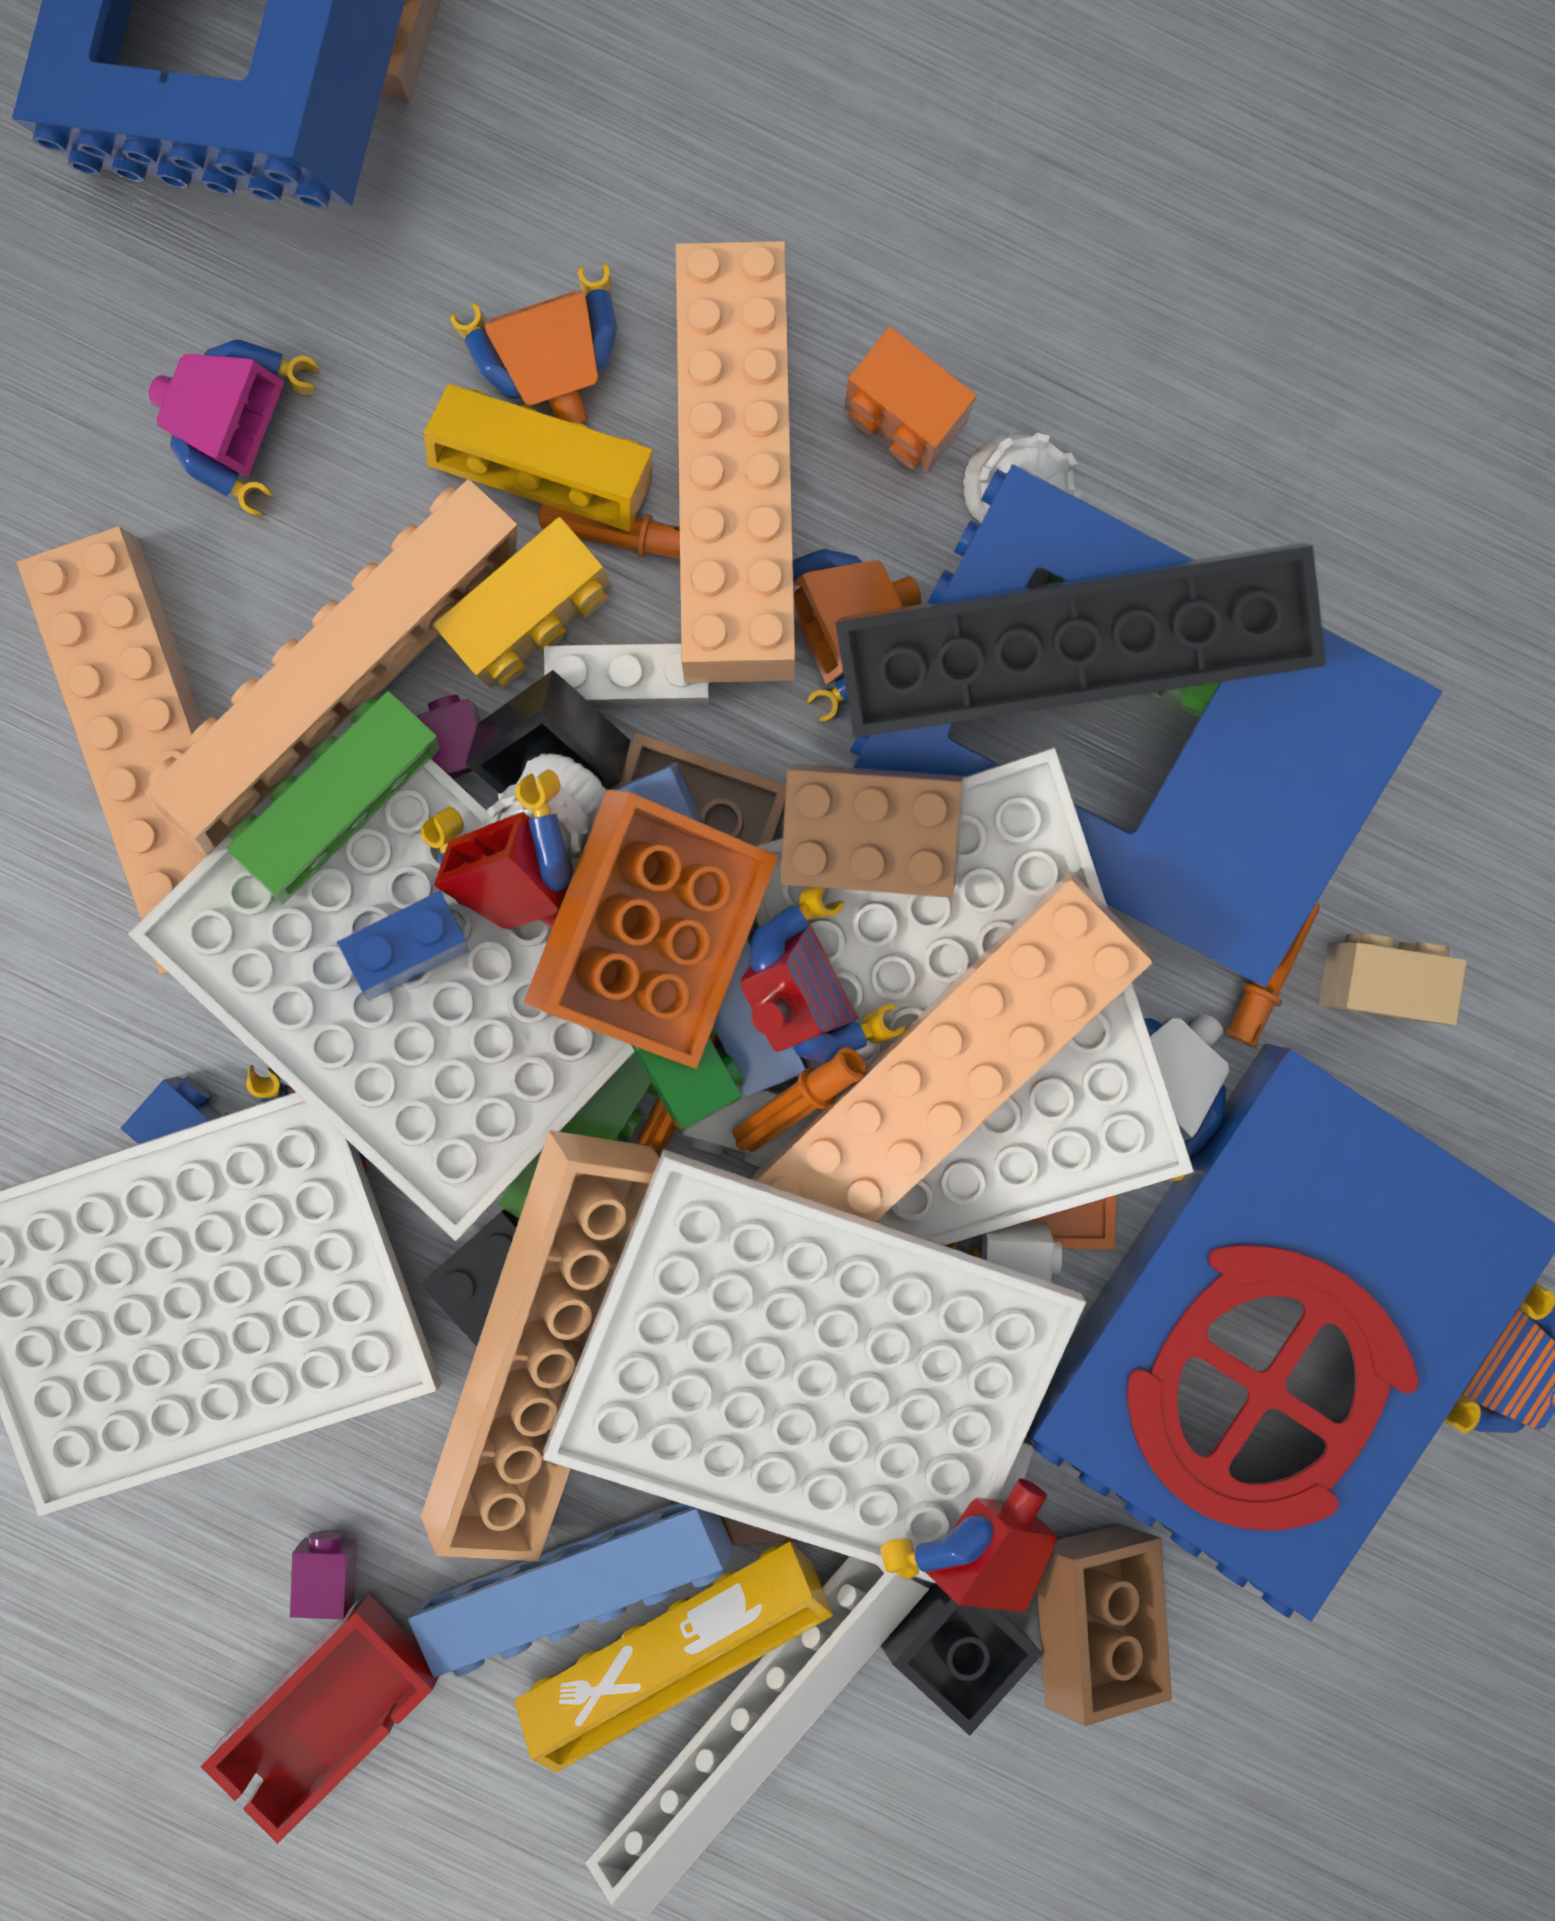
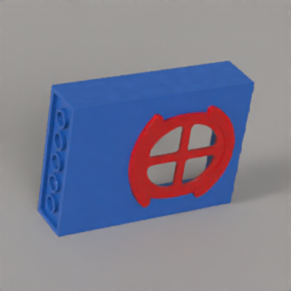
[1026,1044,1555,1622]

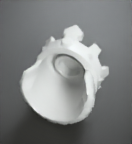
[963,432,1081,523]
[477,753,606,873]

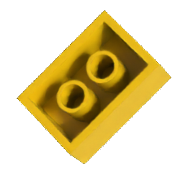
[433,516,612,689]

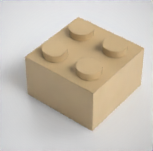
[1318,933,1467,1026]

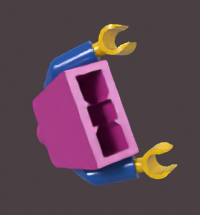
[149,339,319,516]

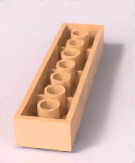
[676,241,795,683]
[145,478,517,856]
[16,526,206,974]
[752,870,1153,1222]
[421,1130,660,1561]

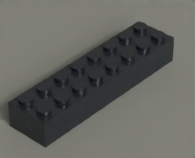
[835,543,1326,738]

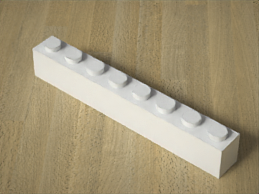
[585,1556,929,1914]

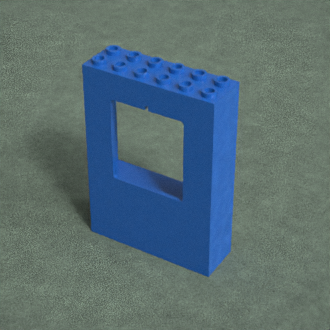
[12,0,405,209]
[850,464,1443,987]

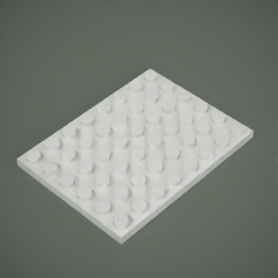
[128,699,635,1242]
[755,746,1194,1246]
[0,1091,442,1516]
[543,1149,1086,1583]

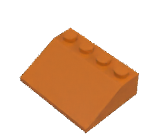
[523,789,779,1069]

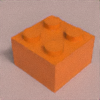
[844,326,977,473]

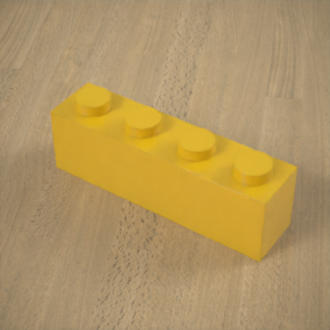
[423,383,653,532]

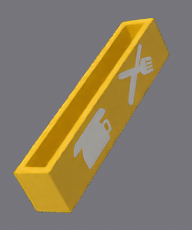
[514,1541,834,1773]

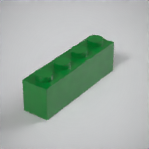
[631,1026,744,1133]

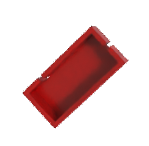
[200,1593,439,1844]

